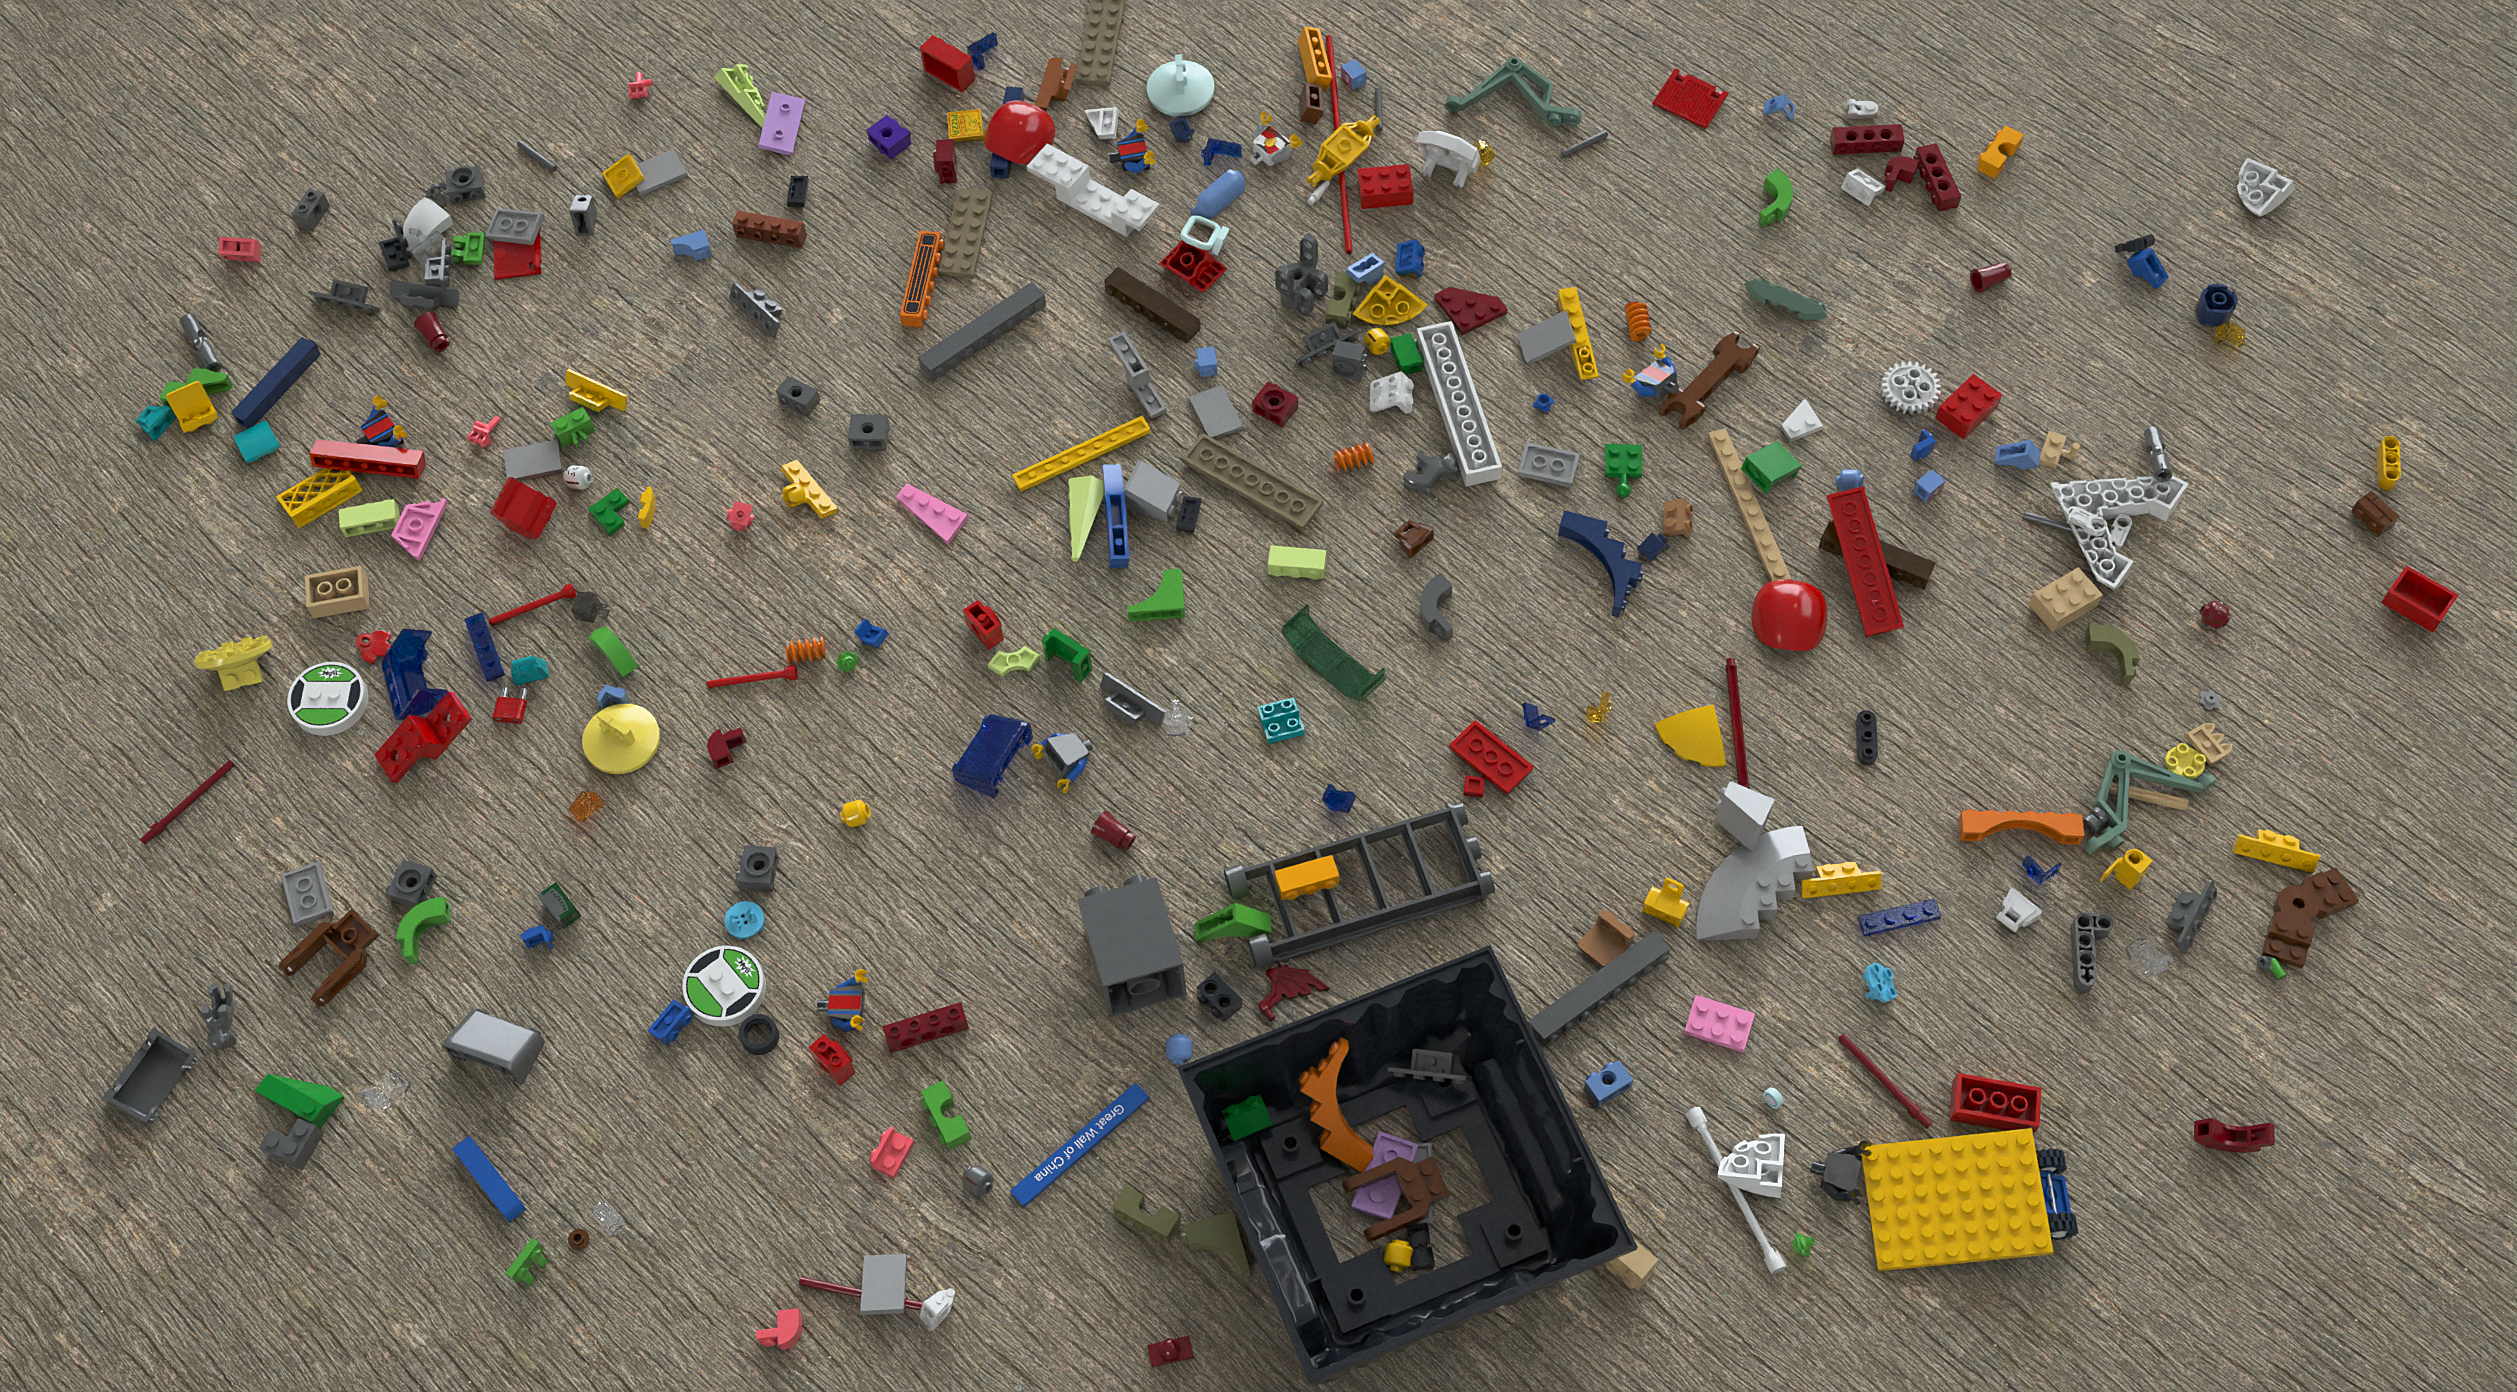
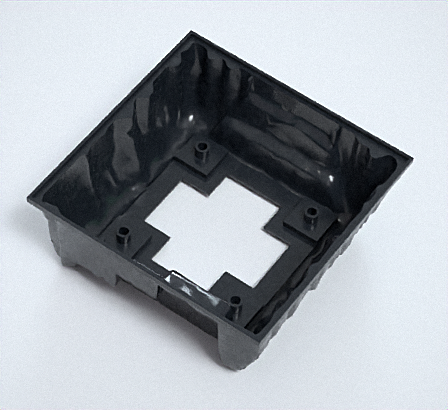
[1177,945,1638,1385]

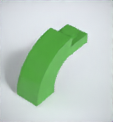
[587,627,639,677]

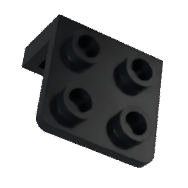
[379,220,411,272]

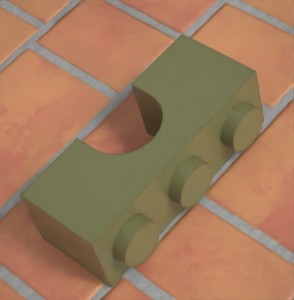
[1325,271,1362,328]
[1112,1186,1181,1243]

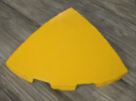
[1353,274,1428,326]
[1655,705,1726,767]

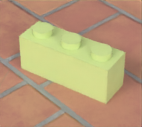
[339,499,400,537]
[1268,545,1326,580]

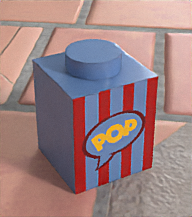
[1341,59,1366,90]
[1913,469,1945,503]

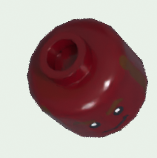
[2199,601,2231,629]

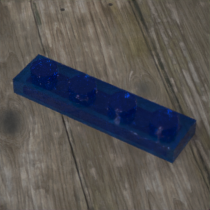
[464,612,505,682]
[1857,898,1942,937]

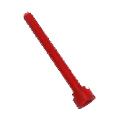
[489,583,577,625]
[706,665,798,688]

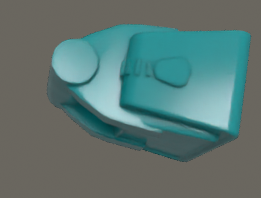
[135,405,177,441]
[511,655,549,686]

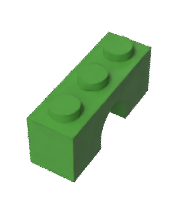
[920,1080,972,1150]

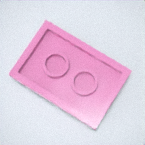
[1684,995,1755,1052]

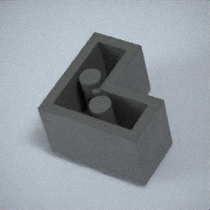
[259,1118,323,1171]

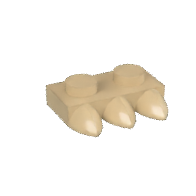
[2185,723,2232,766]

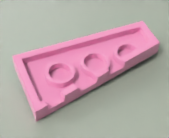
[896,483,968,545]

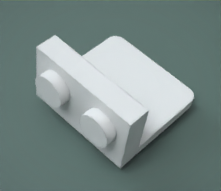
[1370,371,1414,414]

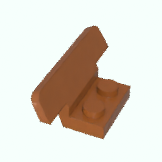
[1035,57,1078,111]

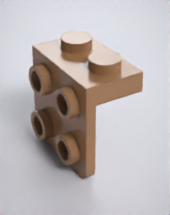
[1577,909,1635,967]

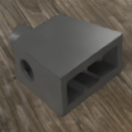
[569,194,597,236]

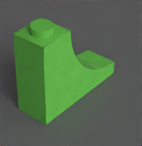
[1127,569,1185,622]
[1195,903,1272,943]

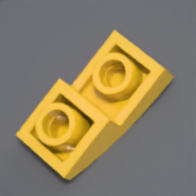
[638,486,656,529]

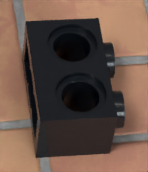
[1196,972,1242,1022]

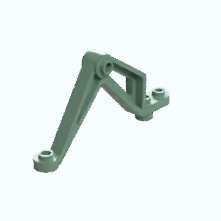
[1445,57,1582,127]
[2085,750,2217,856]

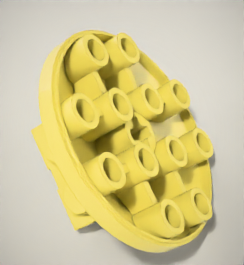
[194,636,273,691]
[582,704,660,774]

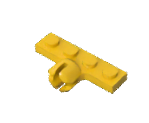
[781,460,838,519]

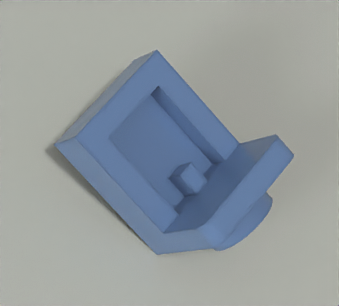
[597,684,630,709]

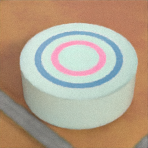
[1763,1087,1784,1109]

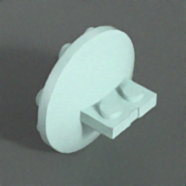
[1147,54,1214,117]

